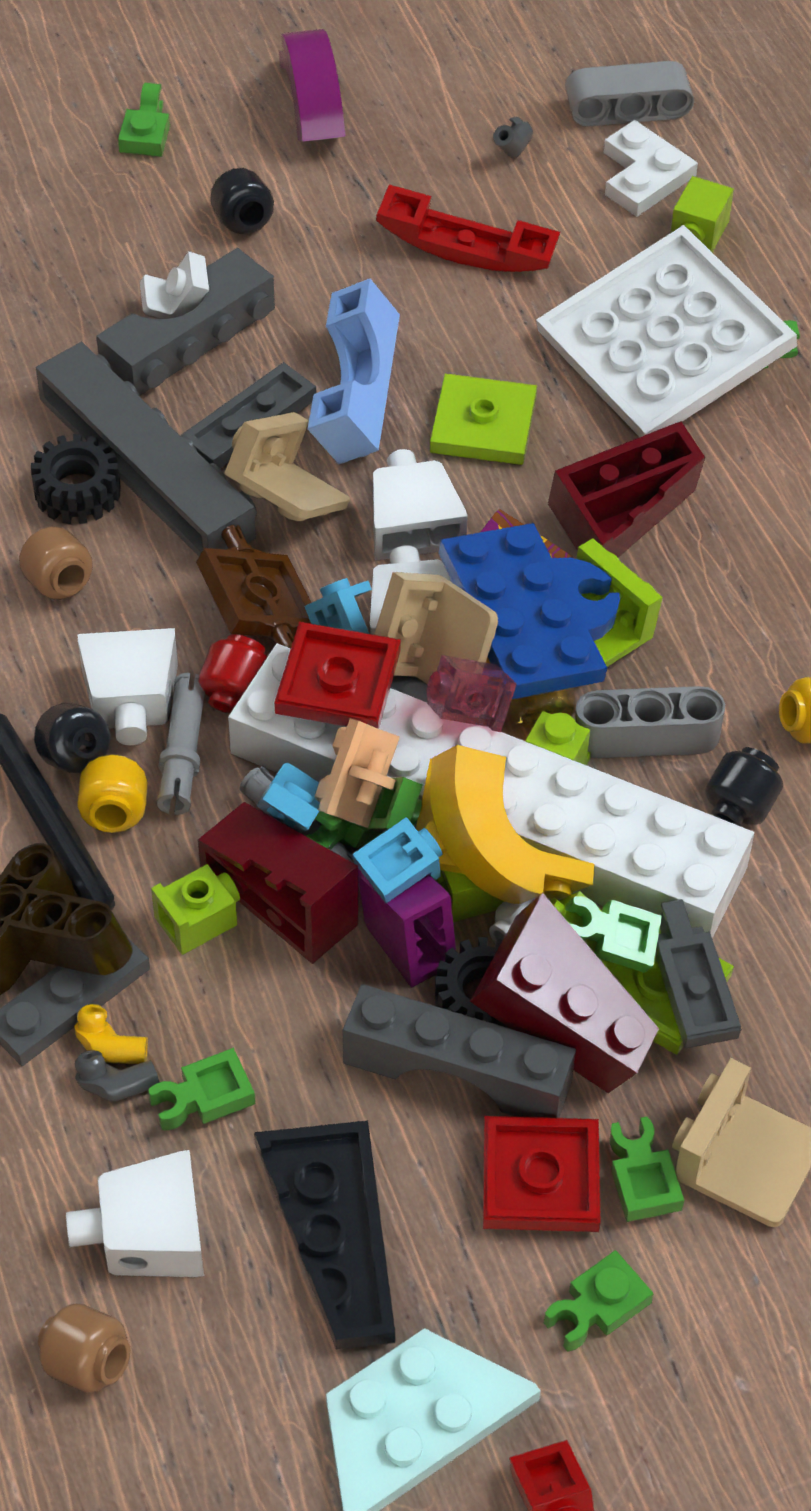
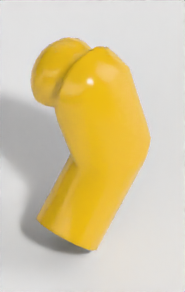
[74,1004,148,1064]

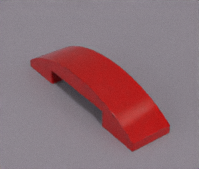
[376,184,560,272]

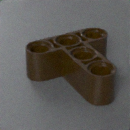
[0,843,133,995]

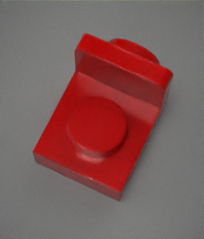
[509,1440,594,1511]

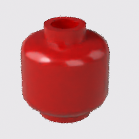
[198,634,267,714]

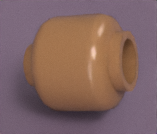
[19,526,93,600]
[38,1304,131,1393]

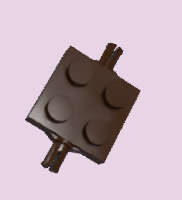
[196,525,312,649]

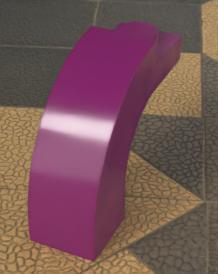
[278,29,346,142]

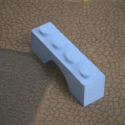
[307,278,400,464]

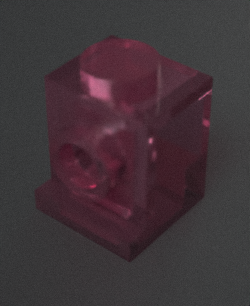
[427,655,517,732]

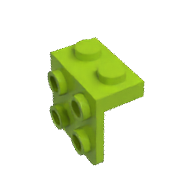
[576,538,663,667]

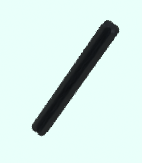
[0,713,115,910]

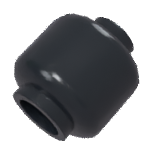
[210,168,274,234]
[34,703,111,774]
[705,747,783,826]

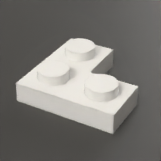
[604,120,698,217]

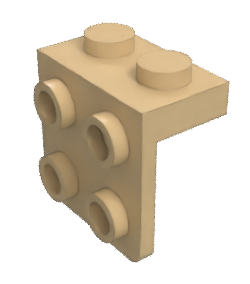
[224,412,350,521]
[374,572,498,707]
[672,1058,811,1227]

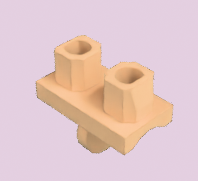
[314,719,400,828]

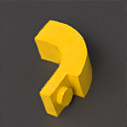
[430,745,595,904]

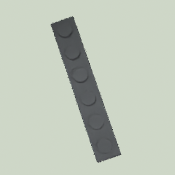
[36,341,257,556]

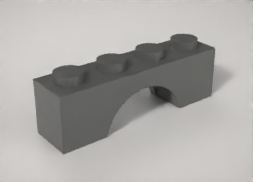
[96,247,275,395]
[342,984,576,1118]

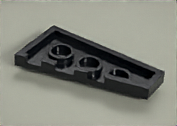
[254,1120,395,1349]

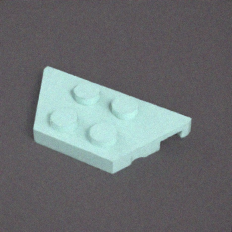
[326,1328,541,1511]

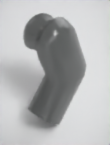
[493,117,533,158]
[75,1050,159,1102]

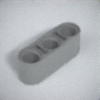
[565,61,694,126]
[575,686,725,758]

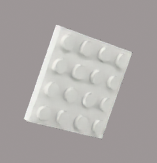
[536,225,797,437]

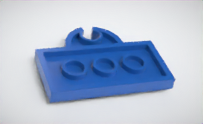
[438,523,620,700]

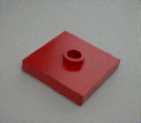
[274,622,401,729]
[483,1116,601,1232]

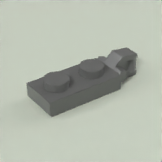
[655,899,741,1049]

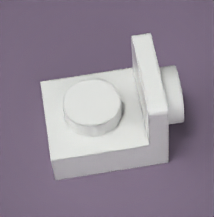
[140,251,209,319]

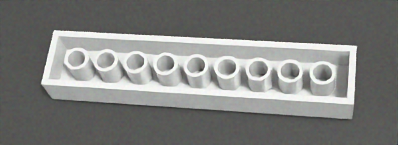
[228,643,755,938]

